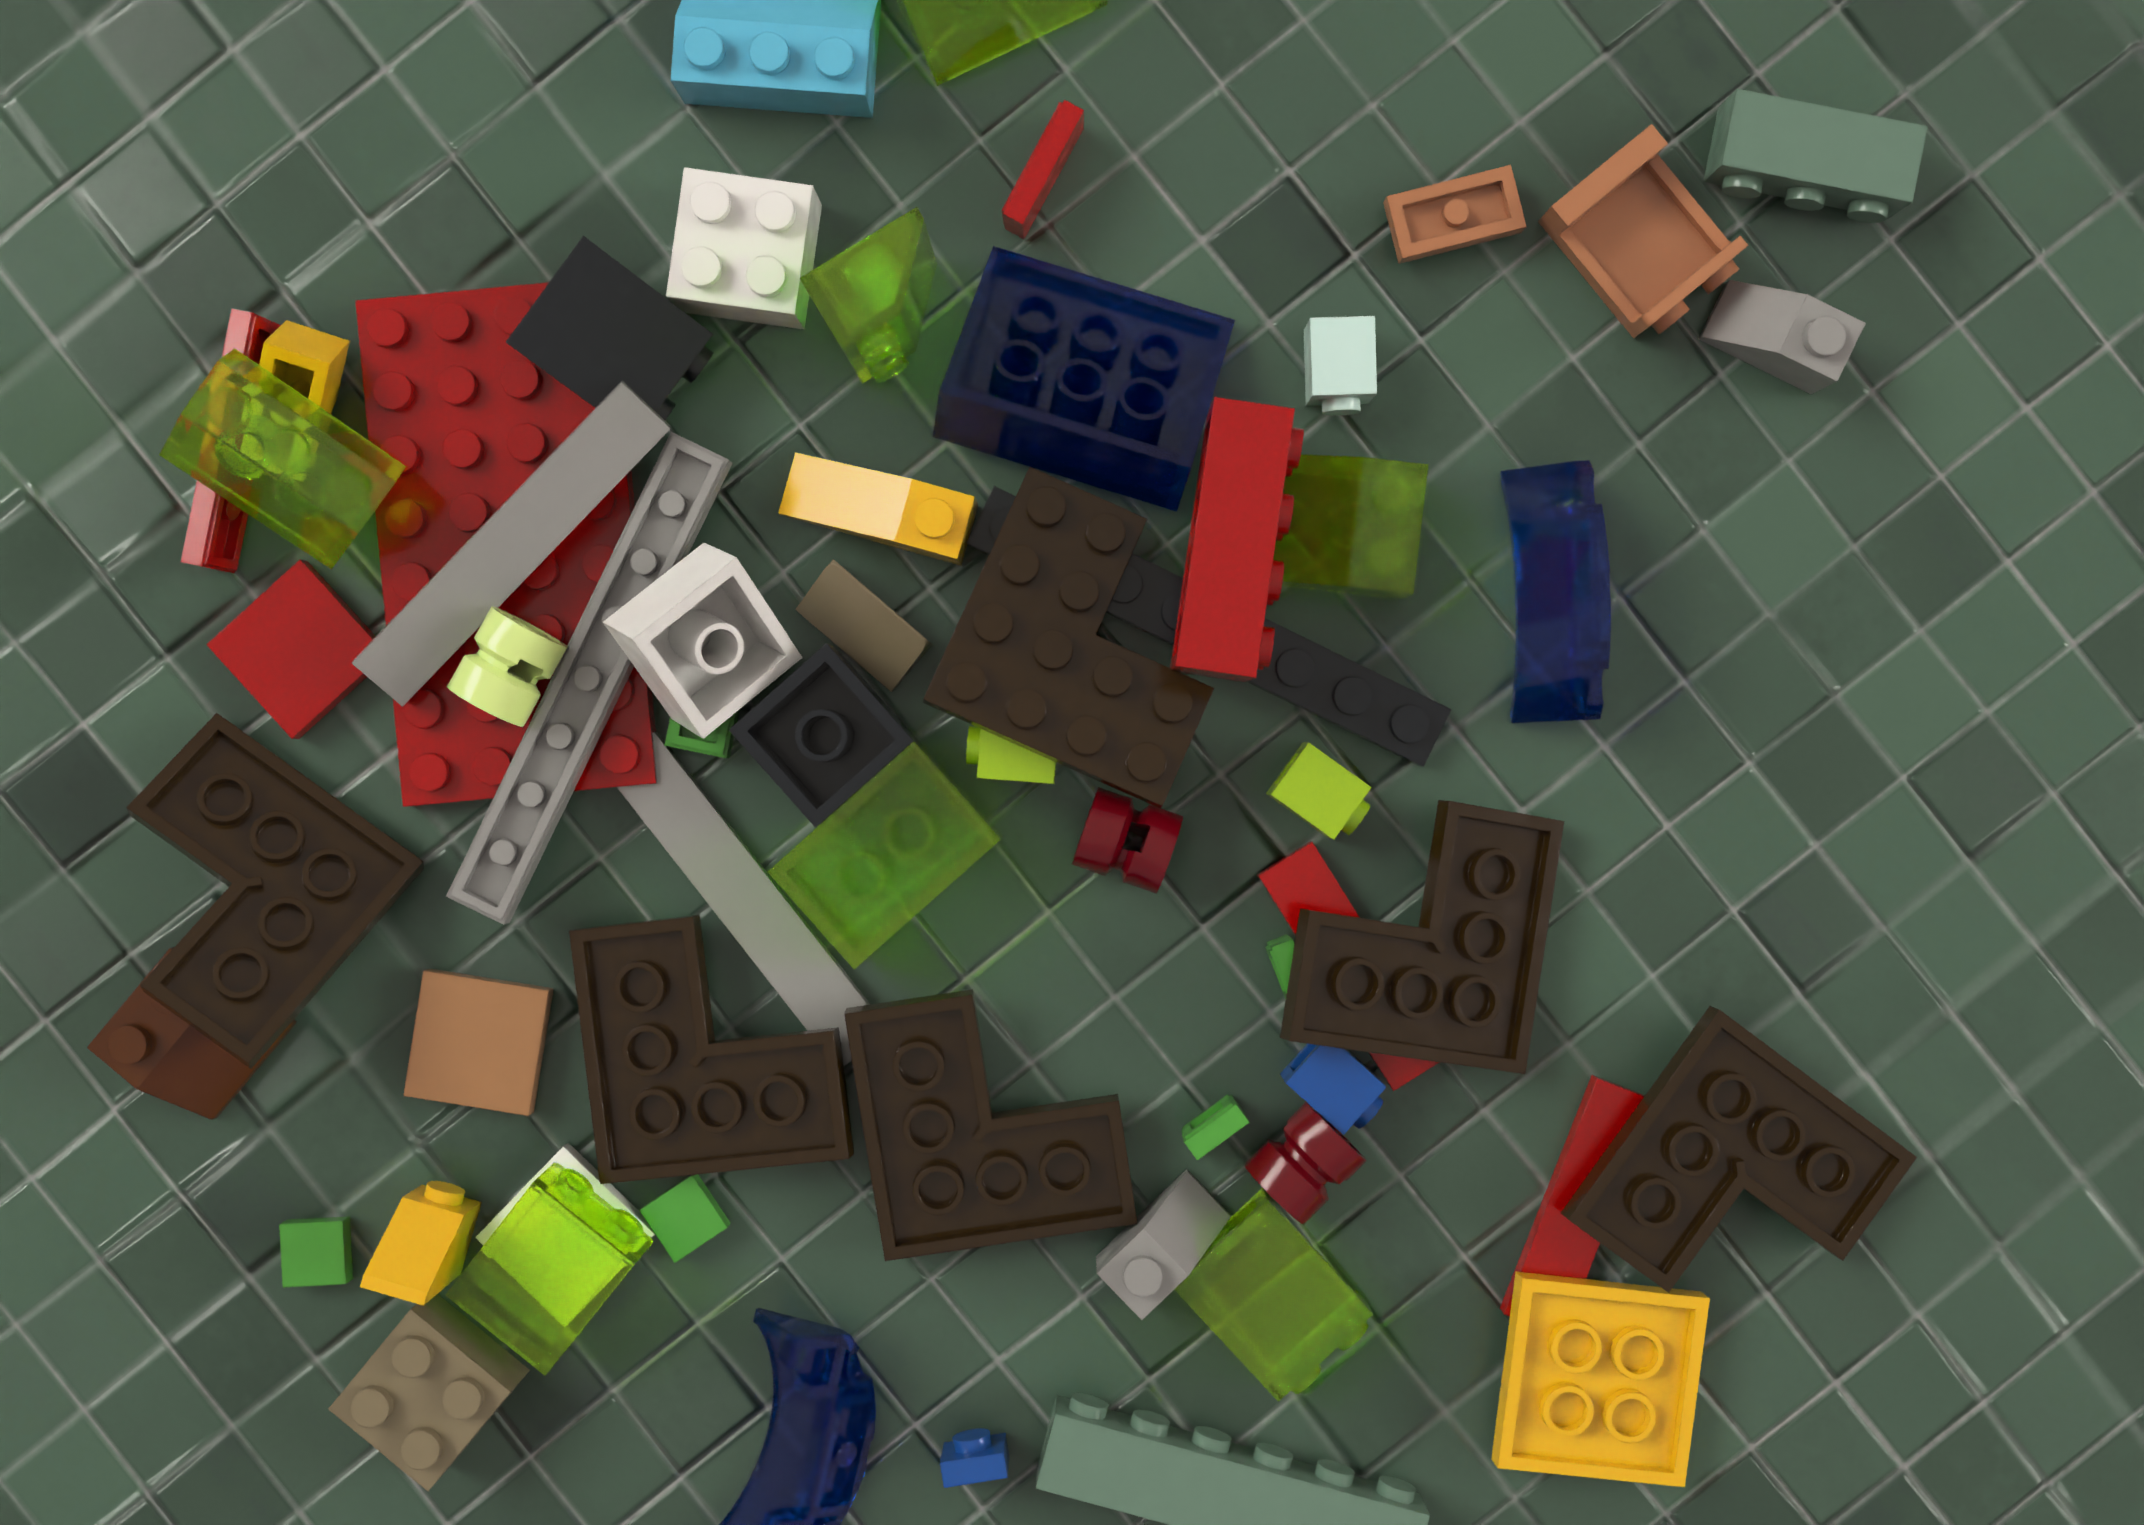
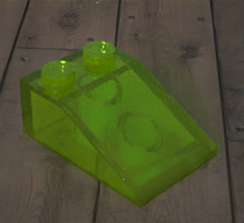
[1273,454,1429,599]

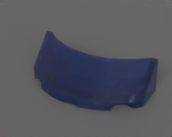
[1500,460,1611,723]
[719,1308,876,1525]

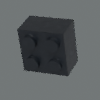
[729,643,919,828]

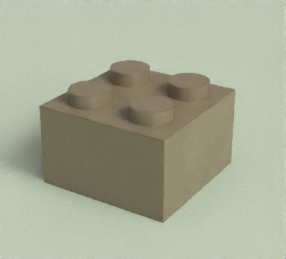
[328,1294,530,1491]

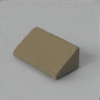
[795,559,933,692]

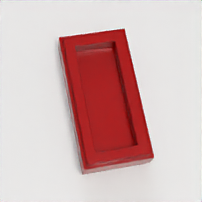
[1002,100,1084,239]

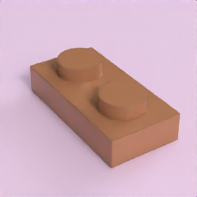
[1383,165,1527,264]

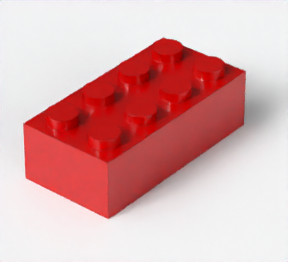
[1170,397,1304,682]

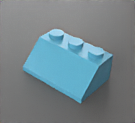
[670,0,881,118]

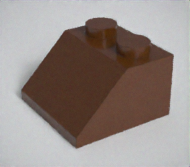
[87,947,297,1120]

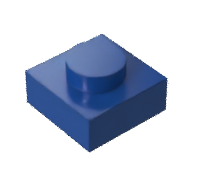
[940,1428,1010,1488]

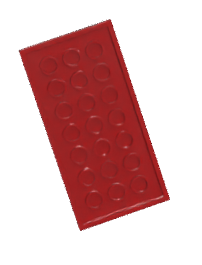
[355,282,657,807]

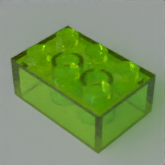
[768,741,1004,969]

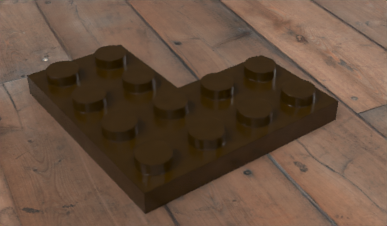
[923,467,1214,808]
[126,713,424,1069]
[1280,800,1564,1074]
[569,915,854,1184]
[844,989,1137,1261]
[1560,1006,1917,1293]

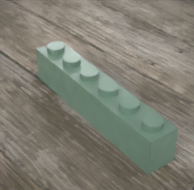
[1036,1393,1430,1525]

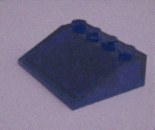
[933,246,1235,511]

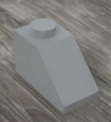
[1698,280,1866,394]
[1096,1169,1231,1320]

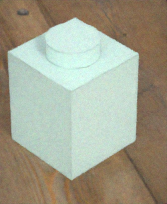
[1304,316,1377,416]

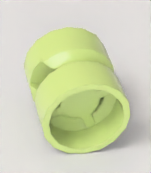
[447,606,568,727]

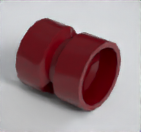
[1072,787,1183,894]
[1244,1102,1367,1225]

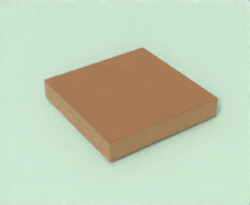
[403,969,554,1116]

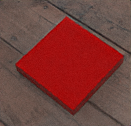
[206,559,376,739]

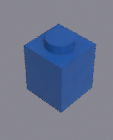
[1280,1044,1386,1135]

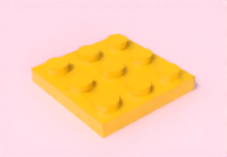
[1491,1271,1710,1487]

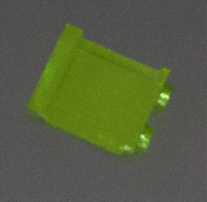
[445,1162,653,1376]
[1174,1188,1373,1402]

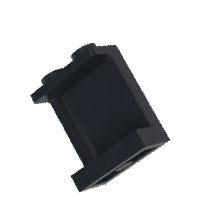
[506,236,713,420]

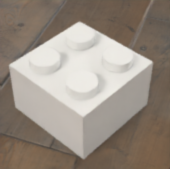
[666,167,822,330]
[603,543,803,739]

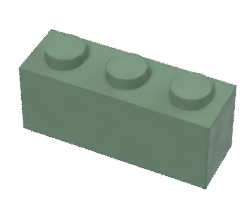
[1703,89,1928,223]

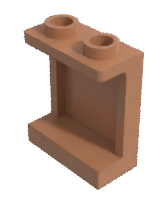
[1538,124,1748,339]

